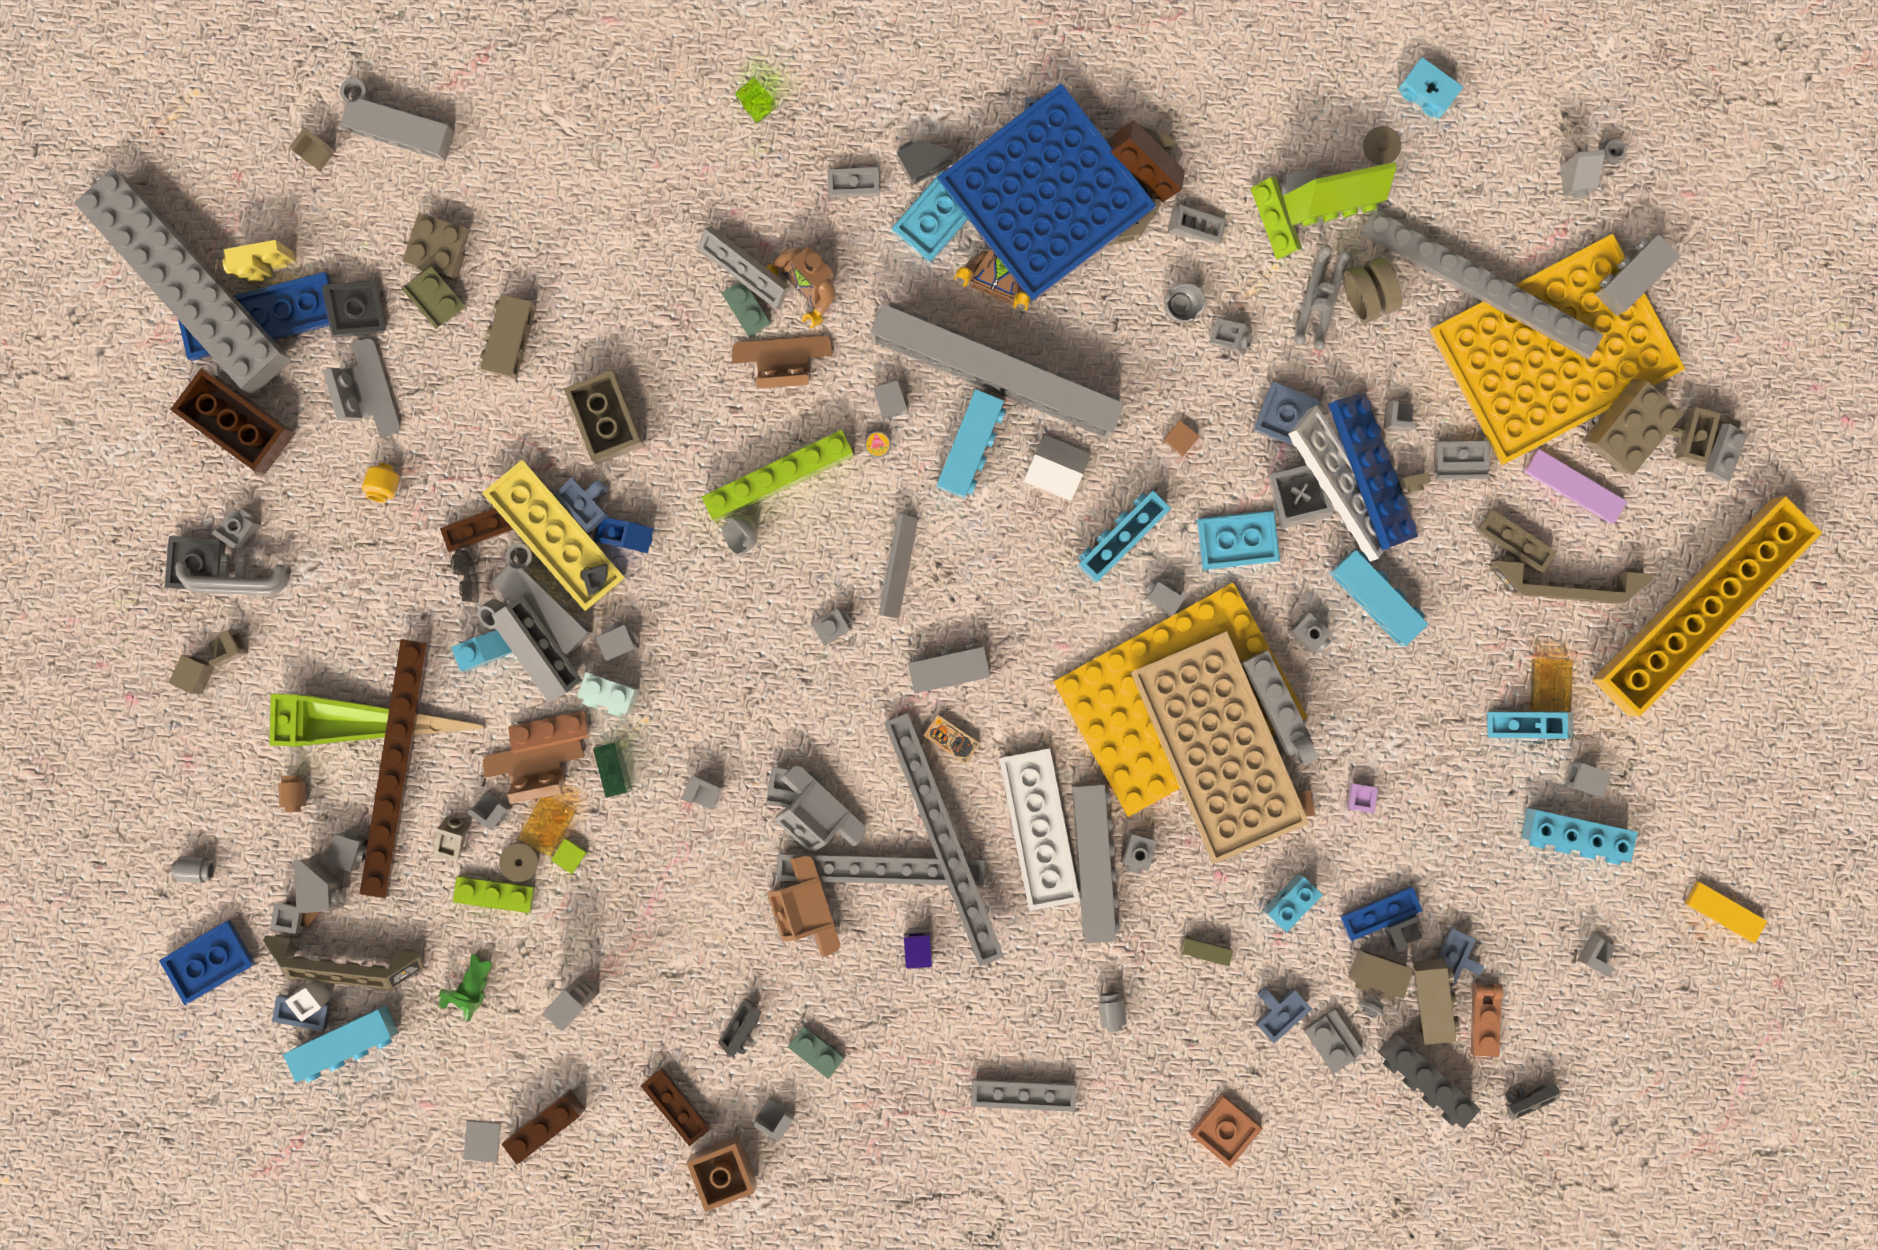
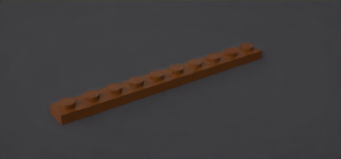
[359,639,429,898]

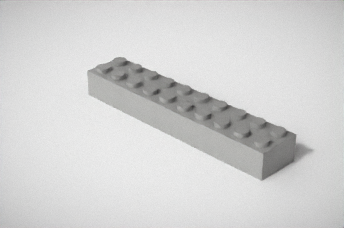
[74,168,292,395]
[870,303,1125,439]

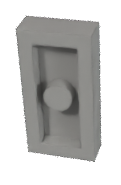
[827,167,880,198]
[1705,424,1748,482]

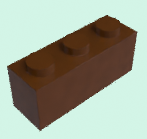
[1111,120,1185,203]
[501,1089,586,1165]

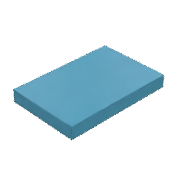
[892,171,968,263]
[1196,510,1280,570]

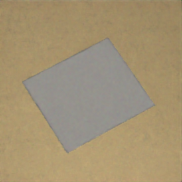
[463,1121,500,1163]

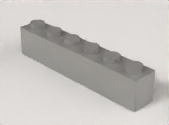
[1072,783,1120,944]

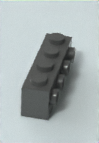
[1378,1033,1481,1129]

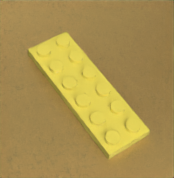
[482,460,625,612]

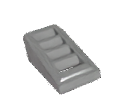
[1168,204,1226,244]

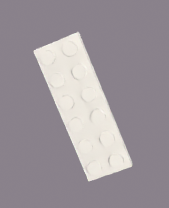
[1288,405,1384,561]
[999,748,1080,911]

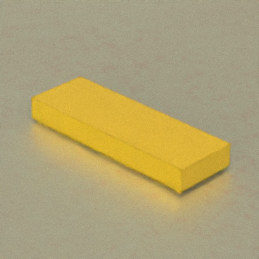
[1684,881,1768,944]

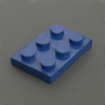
[159,920,256,1006]

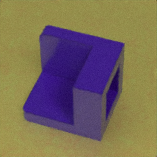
[904,932,932,969]

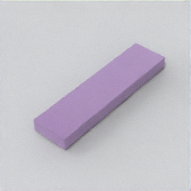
[1523,449,1627,524]

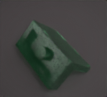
[593,741,632,798]

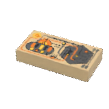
[923,714,980,765]

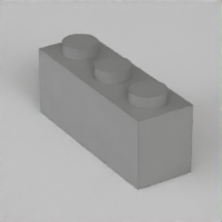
[1595,234,1681,316]
[908,643,990,694]
[542,976,599,1031]

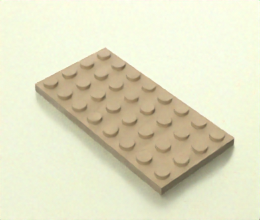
[1130,631,1309,865]

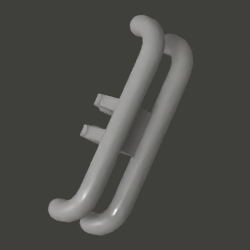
[1294,245,1351,350]
[175,554,289,595]

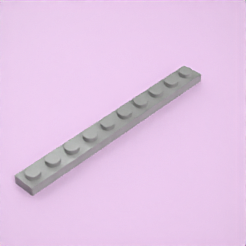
[1361,210,1604,359]
[884,713,1004,966]

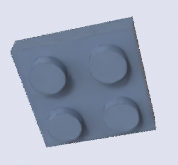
[1253,382,1321,448]

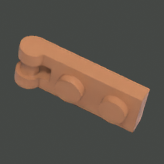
[1471,983,1503,1057]

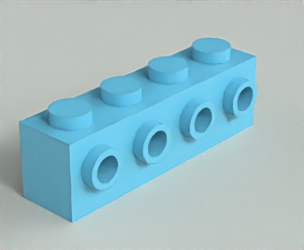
[936,389,1007,499]
[1077,491,1171,583]
[1328,550,1429,646]
[1521,808,1638,865]
[283,1005,399,1083]

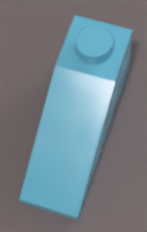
[451,630,513,671]
[1487,711,1573,739]

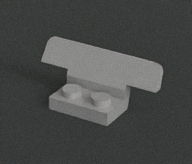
[323,339,400,438]
[773,766,866,854]

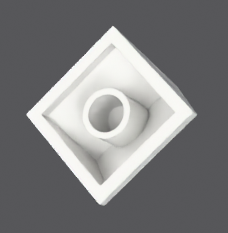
[1024,434,1091,501]

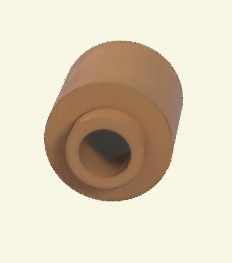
[278,775,306,812]

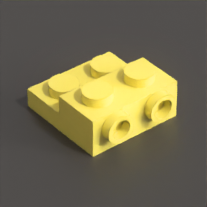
[223,240,296,283]

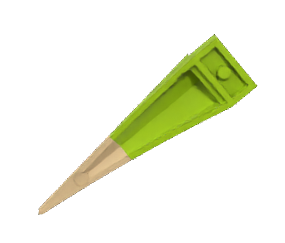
[269,693,485,747]

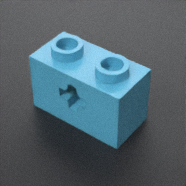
[1397,57,1463,119]
[1262,874,1323,933]

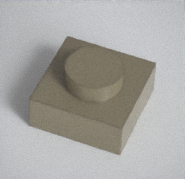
[1398,472,1431,493]

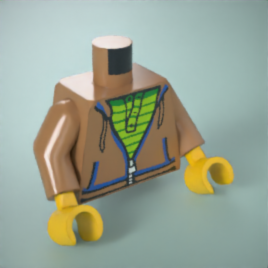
[765,246,836,329]
[953,249,1030,311]

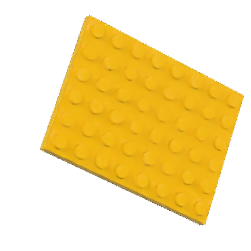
[1429,234,1685,465]
[1053,583,1308,817]

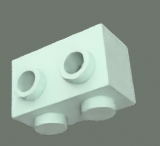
[577,672,640,717]

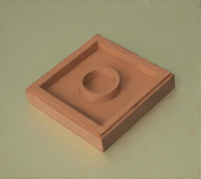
[1189,1093,1263,1168]

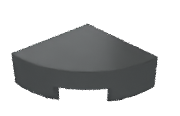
[581,564,608,596]

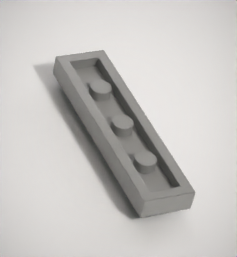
[698,226,790,309]
[971,1078,1076,1112]

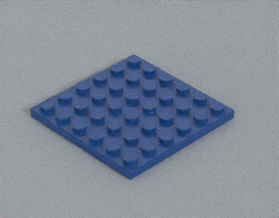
[937,83,1156,302]

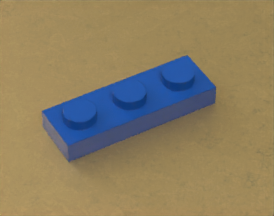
[1339,886,1423,941]

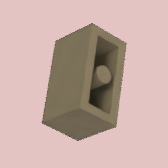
[1349,949,1414,1000]

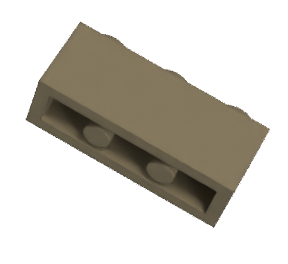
[479,294,537,381]
[1412,958,1460,1045]

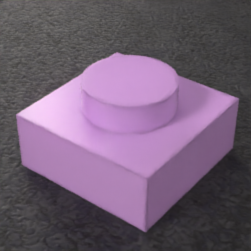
[1347,783,1378,813]

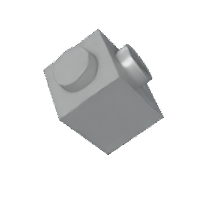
[596,622,640,661]
[325,830,368,872]
[1121,832,1157,874]

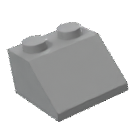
[294,858,347,914]

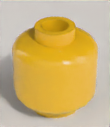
[362,463,400,503]

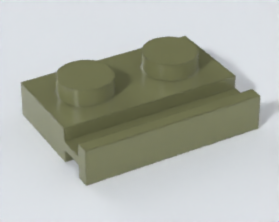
[401,264,466,329]

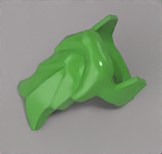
[439,954,492,1021]

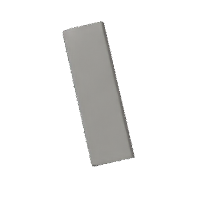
[879,513,918,619]

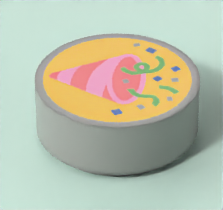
[865,431,891,458]

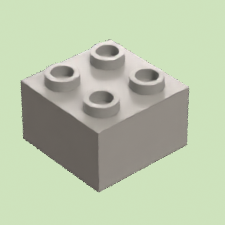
[1268,465,1334,529]

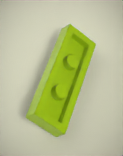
[1250,177,1302,260]
[453,876,535,913]

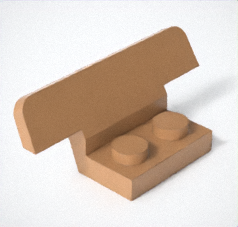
[732,336,833,389]
[483,740,585,804]
[767,855,840,957]

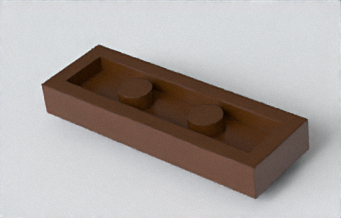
[440,509,514,553]
[640,1067,711,1147]

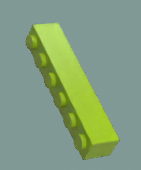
[701,430,854,523]

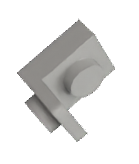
[1209,318,1253,356]
[811,608,852,646]

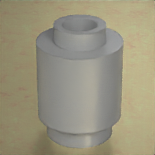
[171,856,215,883]
[1098,992,1127,1032]

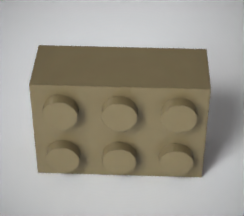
[564,370,645,464]
[1583,379,1684,475]

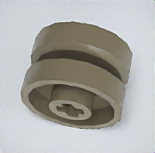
[1343,256,1403,324]

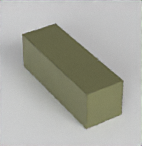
[1180,936,1233,966]

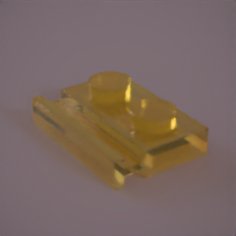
[1530,659,1573,712]
[518,796,577,857]

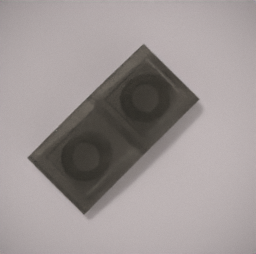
[451,549,479,603]

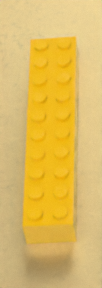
[1591,496,1822,717]

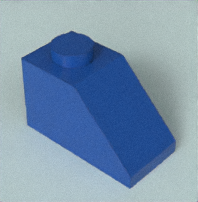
[594,518,654,553]

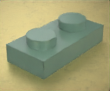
[722,282,771,338]
[788,1025,845,1079]

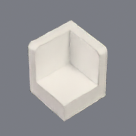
[285,981,332,1022]

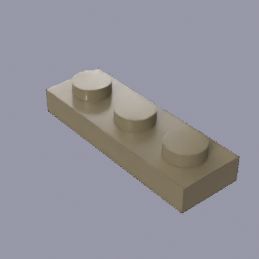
[1476,509,1557,574]

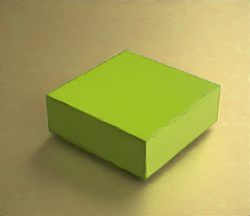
[551,838,588,874]

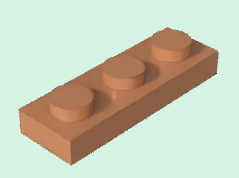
[508,711,590,754]

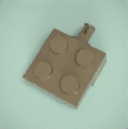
[402,213,470,281]
[1667,407,1741,467]

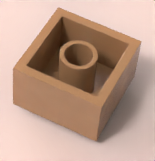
[686,1136,757,1212]

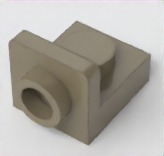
[433,816,471,861]

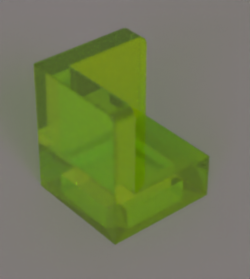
[735,77,776,123]

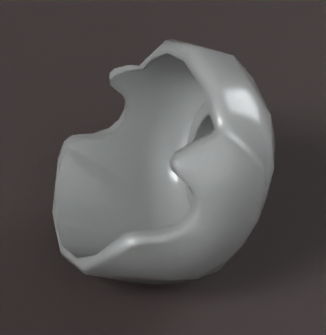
[1164,283,1206,323]
[722,514,757,555]

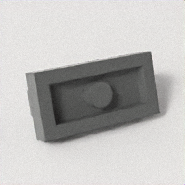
[718,998,762,1057]
[1505,1084,1561,1121]

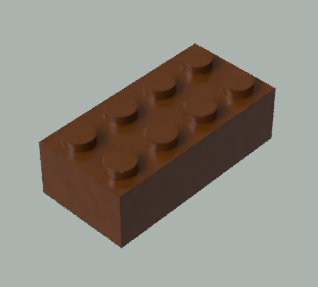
[170,368,295,474]

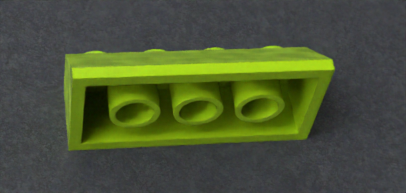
[1283,162,1397,227]

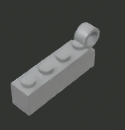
[340,78,454,162]
[492,543,592,655]
[478,595,582,702]
[1240,650,1318,766]

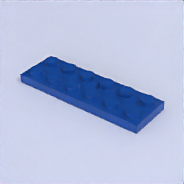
[178,272,331,361]
[1328,393,1419,550]

